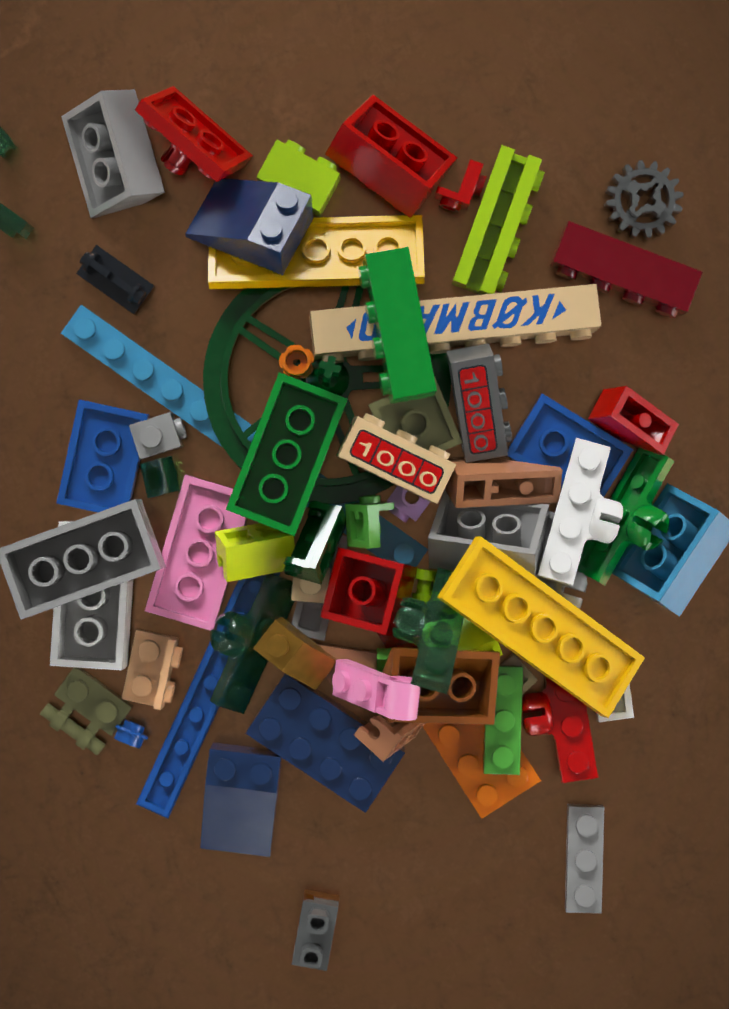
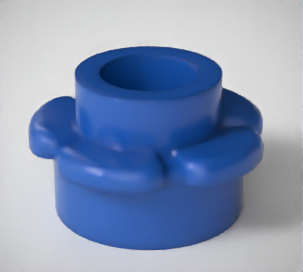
[114,719,148,749]

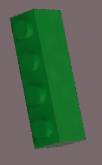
[358,247,437,404]

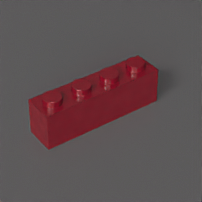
[550,221,703,318]

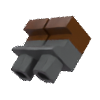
[291,889,339,971]

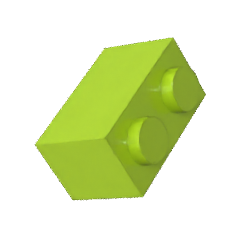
[256,140,341,217]

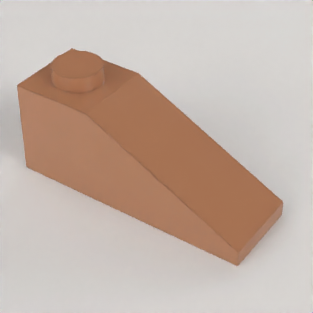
[445,457,562,508]

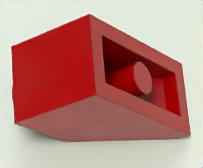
[588,386,679,455]

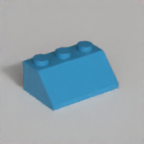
[612,483,729,617]

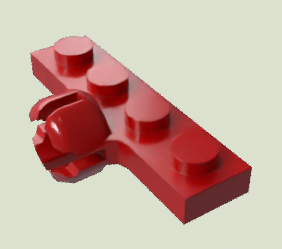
[522,675,598,783]

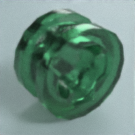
[0,125,18,158]

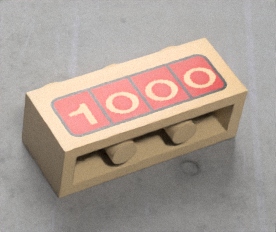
[336,413,456,504]

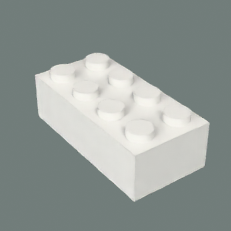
[50,521,134,670]

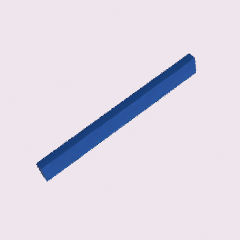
[136,572,281,819]

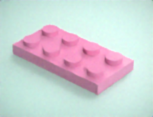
[145,475,247,631]

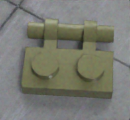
[40,667,134,756]

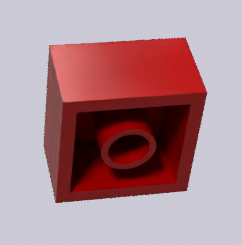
[320,547,418,637]

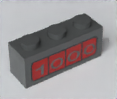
[446,343,512,463]

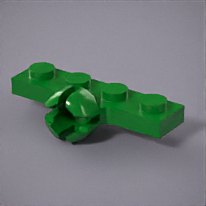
[577,447,675,586]

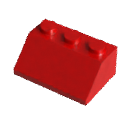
[325,95,458,218]

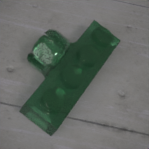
[392,567,464,694]
[210,573,295,714]

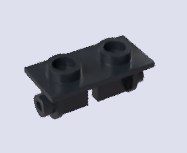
[76,245,154,314]

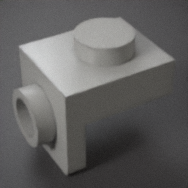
[129,412,187,460]

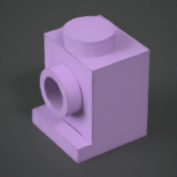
[387,486,430,523]

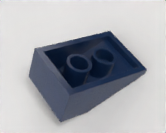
[185,178,313,275]
[200,742,282,857]

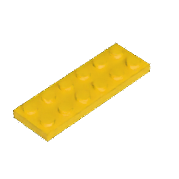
[208,215,425,289]
[437,536,645,718]

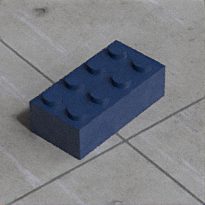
[245,673,405,813]

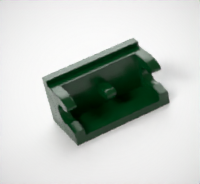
[283,501,346,585]

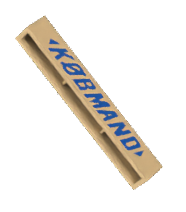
[309,284,601,364]

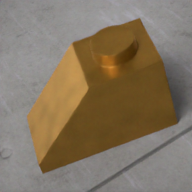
[253,617,336,690]

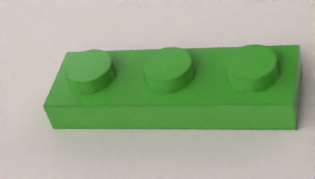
[483,665,523,775]

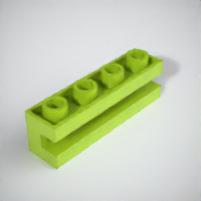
[451,145,545,295]

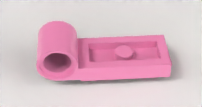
[332,659,421,721]

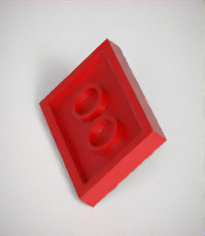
[135,86,253,182]

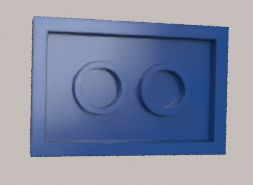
[507,393,633,497]
[56,399,150,513]

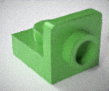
[345,495,394,549]

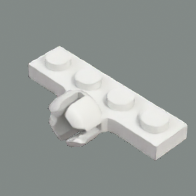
[537,438,623,586]

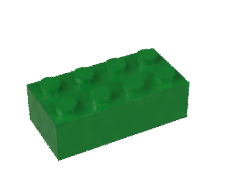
[226,372,348,536]

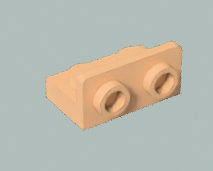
[121,629,183,710]

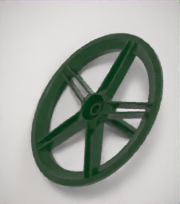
[203,286,451,504]

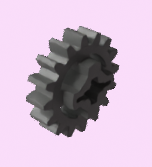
[604,160,684,240]

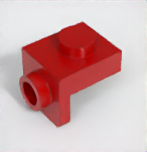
[434,159,487,212]

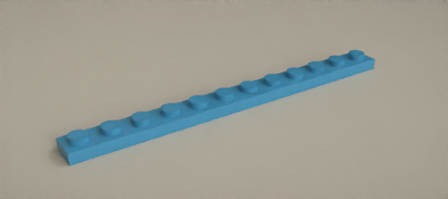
[61,305,428,567]

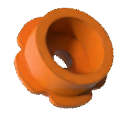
[279,345,314,379]

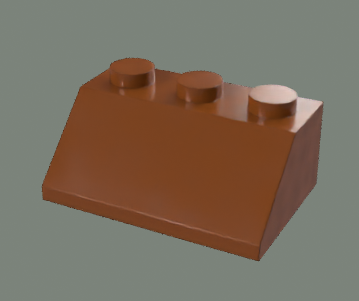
[381,648,500,725]

